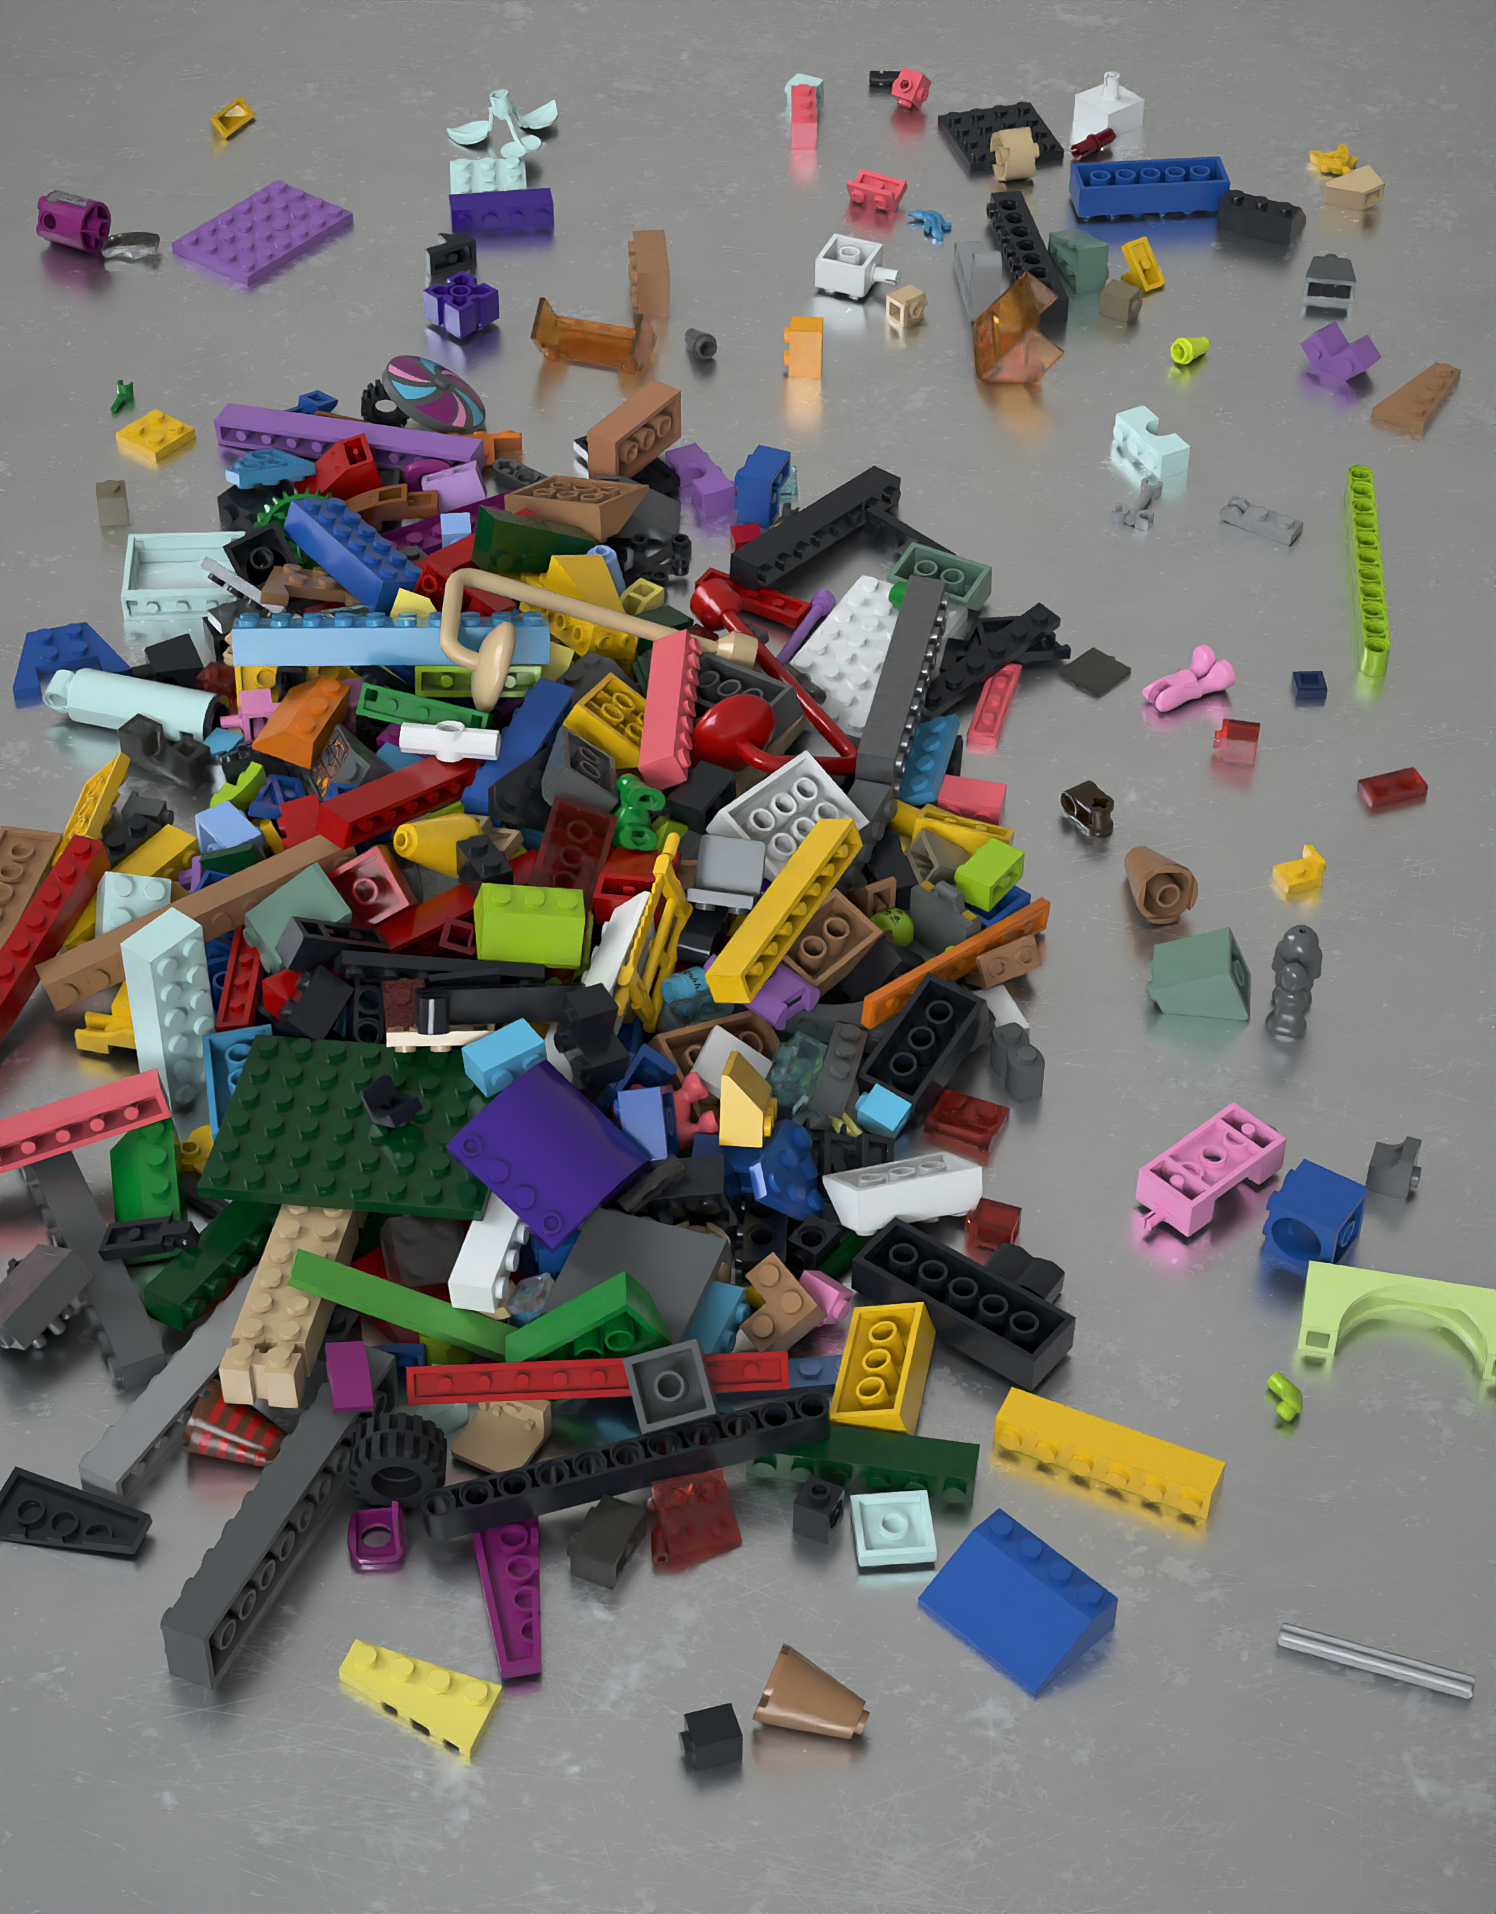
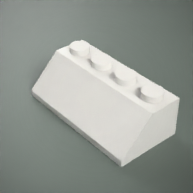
[581,891,656,1036]
[823,1152,983,1236]

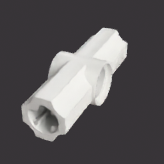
[399,721,501,762]

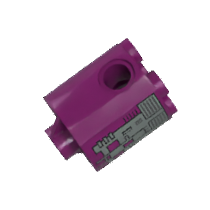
[36,190,111,253]

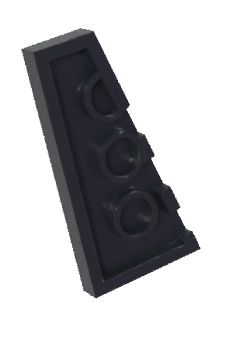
[0,1466,153,1554]

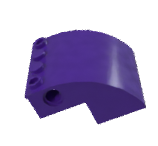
[446,1059,650,1255]

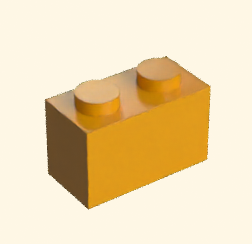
[784,316,823,378]

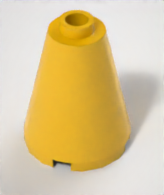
[393,813,483,878]

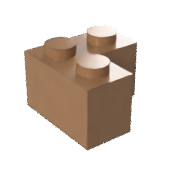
[739,1252,827,1352]

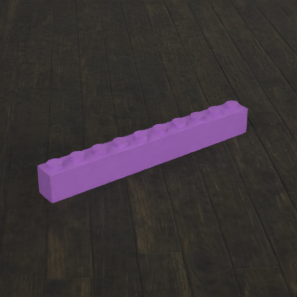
[214,403,486,475]

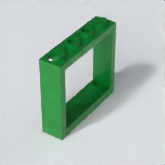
[356,682,498,730]

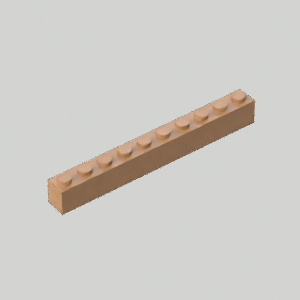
[35,835,358,1012]

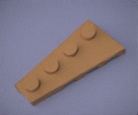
[1371,362,1461,432]

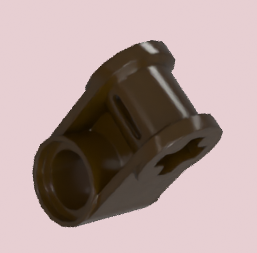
[1060,780,1114,836]

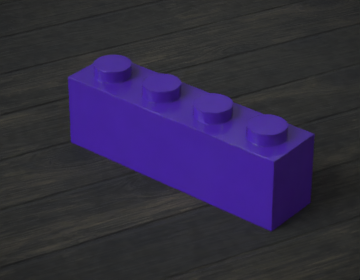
[449,188,554,233]

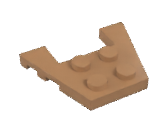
[260,563,371,615]

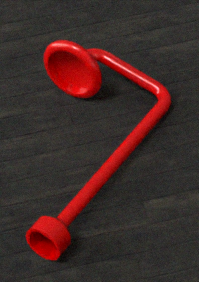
[690,578,858,776]

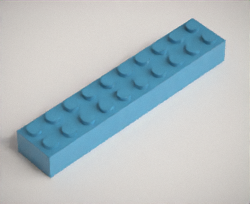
[232,611,550,666]

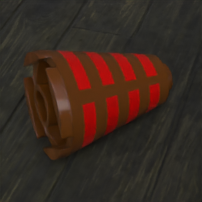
[181,1379,290,1467]

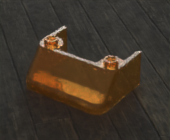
[972,271,1064,384]
[530,297,657,374]

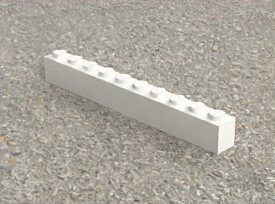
[448,1024,586,1313]

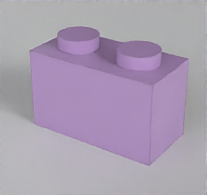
[421,460,487,514]

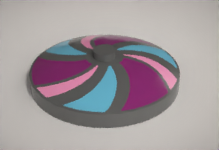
[382,355,486,435]

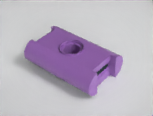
[703,954,820,1030]

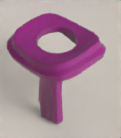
[405,459,452,492]
[347,1501,407,1565]

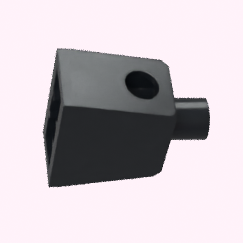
[130,633,207,691]

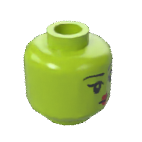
[869,908,914,947]

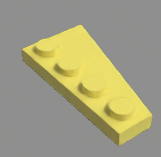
[338,1639,503,1759]

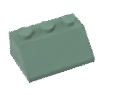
[886,542,992,611]

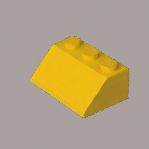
[719,1051,778,1148]

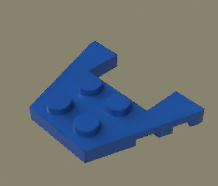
[12,622,132,701]

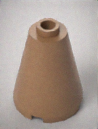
[1124,846,1198,925]
[752,1643,870,1739]

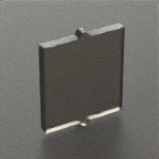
[1059,647,1131,696]

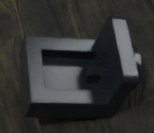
[359,1075,423,1128]

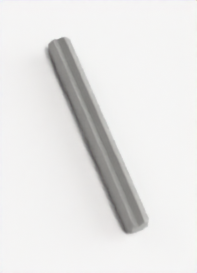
[1277,1623,1476,1699]

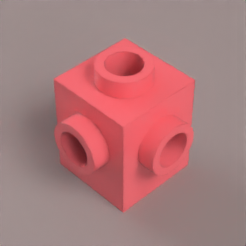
[891,67,931,109]

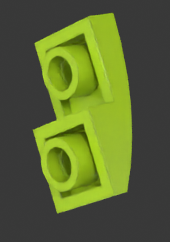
[210,762,267,811]

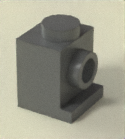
[121,791,174,829]

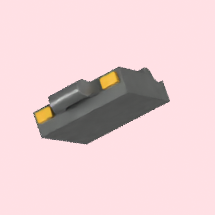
[909,880,981,956]

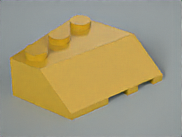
[561,672,646,769]

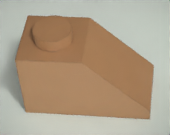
[847,876,896,918]

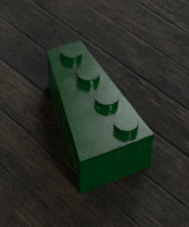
[471,505,596,574]

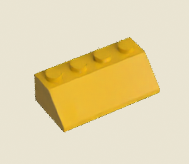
[830,1302,936,1436]

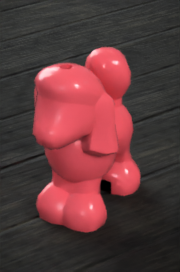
[611,1072,720,1161]

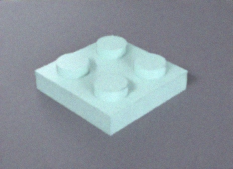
[850,1490,937,1567]

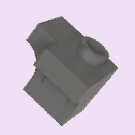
[1365,1136,1422,1200]

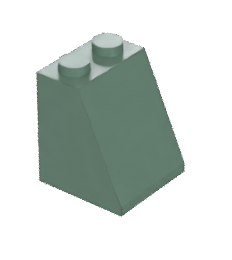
[243,862,352,974]
[1148,927,1251,1020]

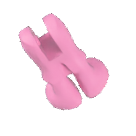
[1142,644,1235,712]

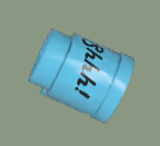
[661,966,711,1012]

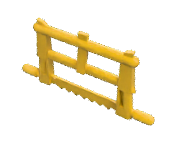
[614,832,693,1033]

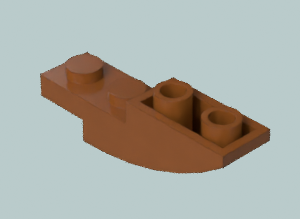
[345,483,439,531]

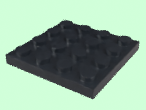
[938,102,1064,173]

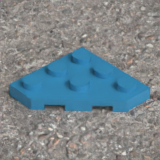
[225,448,315,489]

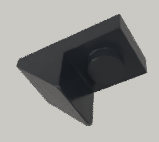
[425,233,477,276]

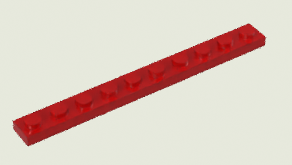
[406,1351,789,1406]

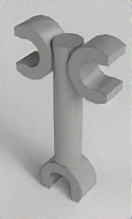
[1110,477,1163,531]

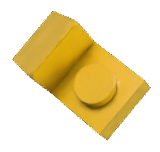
[1121,236,1166,293]

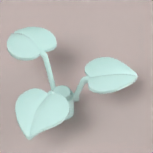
[447,89,558,158]

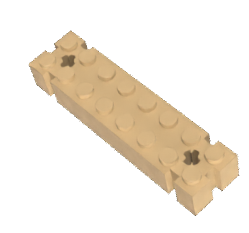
[219,1204,368,1408]

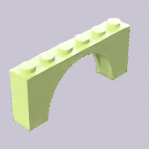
[1297,1260,1496,1381]

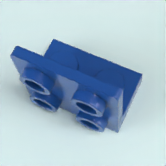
[593,1043,679,1114]

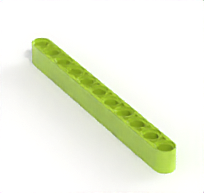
[1344,465,1391,677]

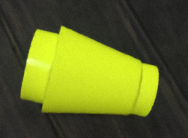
[1170,337,1210,364]

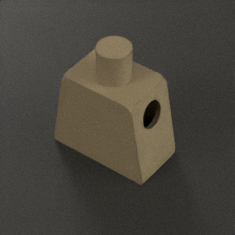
[905,828,970,886]

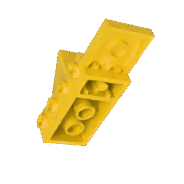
[496,555,640,659]

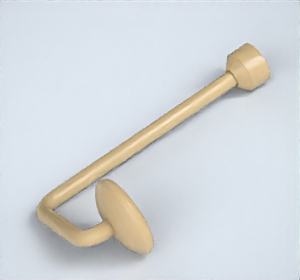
[439,568,758,713]

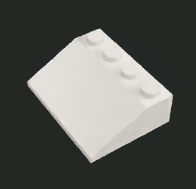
[705,750,870,882]

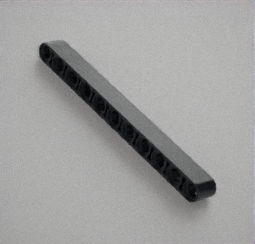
[421,1392,831,1541]

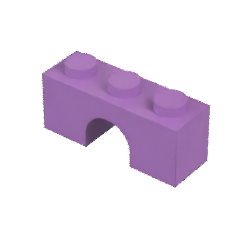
[665,443,737,518]

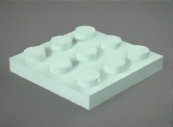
[450,157,527,194]

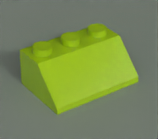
[473,883,585,969]

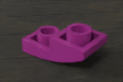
[325,1341,373,1413]

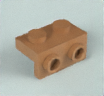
[964,935,1041,989]

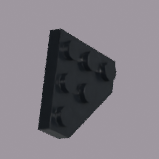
[488,746,580,842]

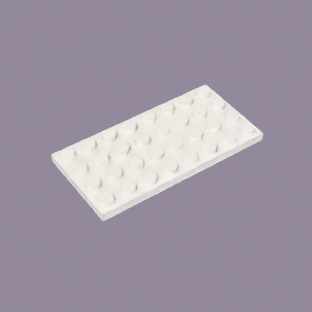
[785,575,968,747]

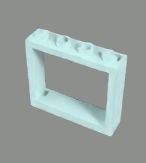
[121,531,246,621]

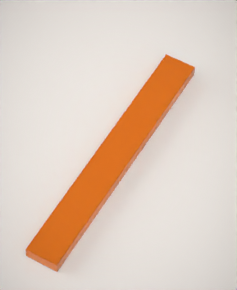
[861,897,1050,1029]

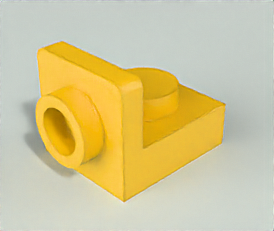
[1272,844,1326,895]

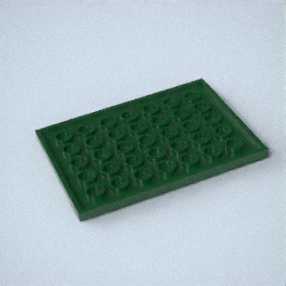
[197,1034,503,1221]

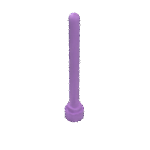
[765,589,836,676]

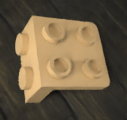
[451,1400,552,1474]

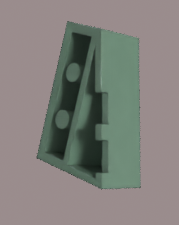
[1048,228,1109,295]

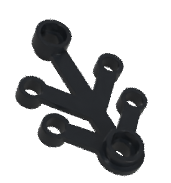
[611,534,692,588]

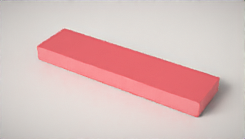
[966,663,1022,747]

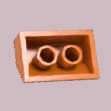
[252,675,351,770]

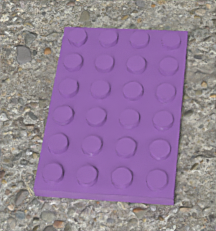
[172,180,353,286]

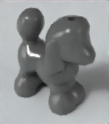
[1265,925,1323,1037]

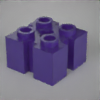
[423,270,500,339]

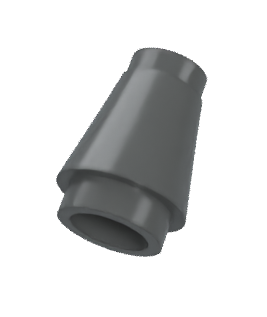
[684,328,717,359]

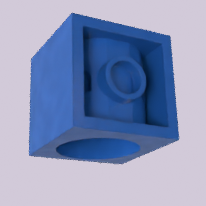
[1262,1159,1369,1271]

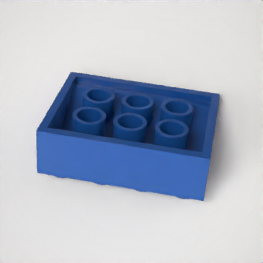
[918,1508,1118,1696]

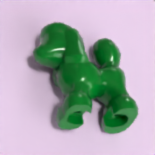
[602,773,666,851]

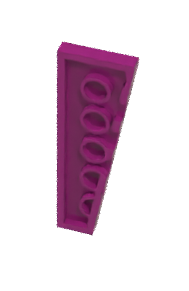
[471,1516,541,1679]

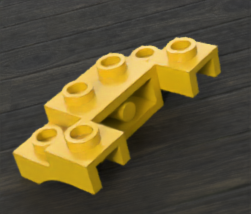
[74,980,136,1054]

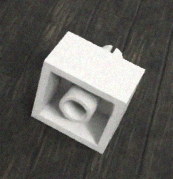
[1073,71,1145,137]

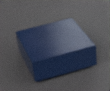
[1291,671,1327,699]

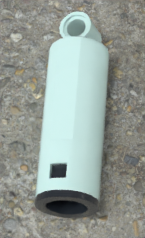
[43,668,230,746]

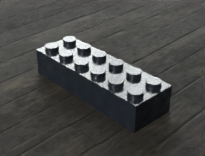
[851,1217,1076,1391]

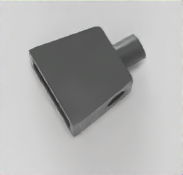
[1303,254,1356,304]

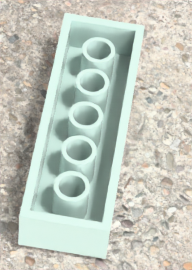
[120,907,216,1113]

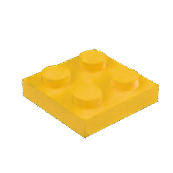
[116,409,196,462]

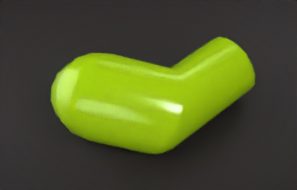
[1267,1372,1303,1421]

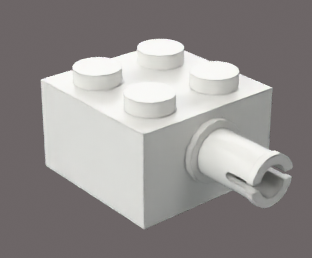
[815,234,901,297]

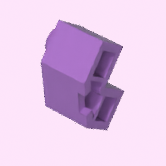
[1300,321,1382,380]

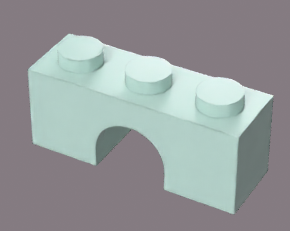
[1113,405,1190,479]

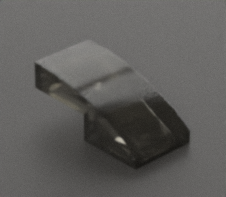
[101,232,160,260]

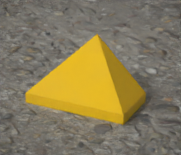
[210,96,256,139]

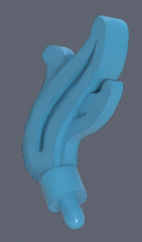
[908,209,952,240]

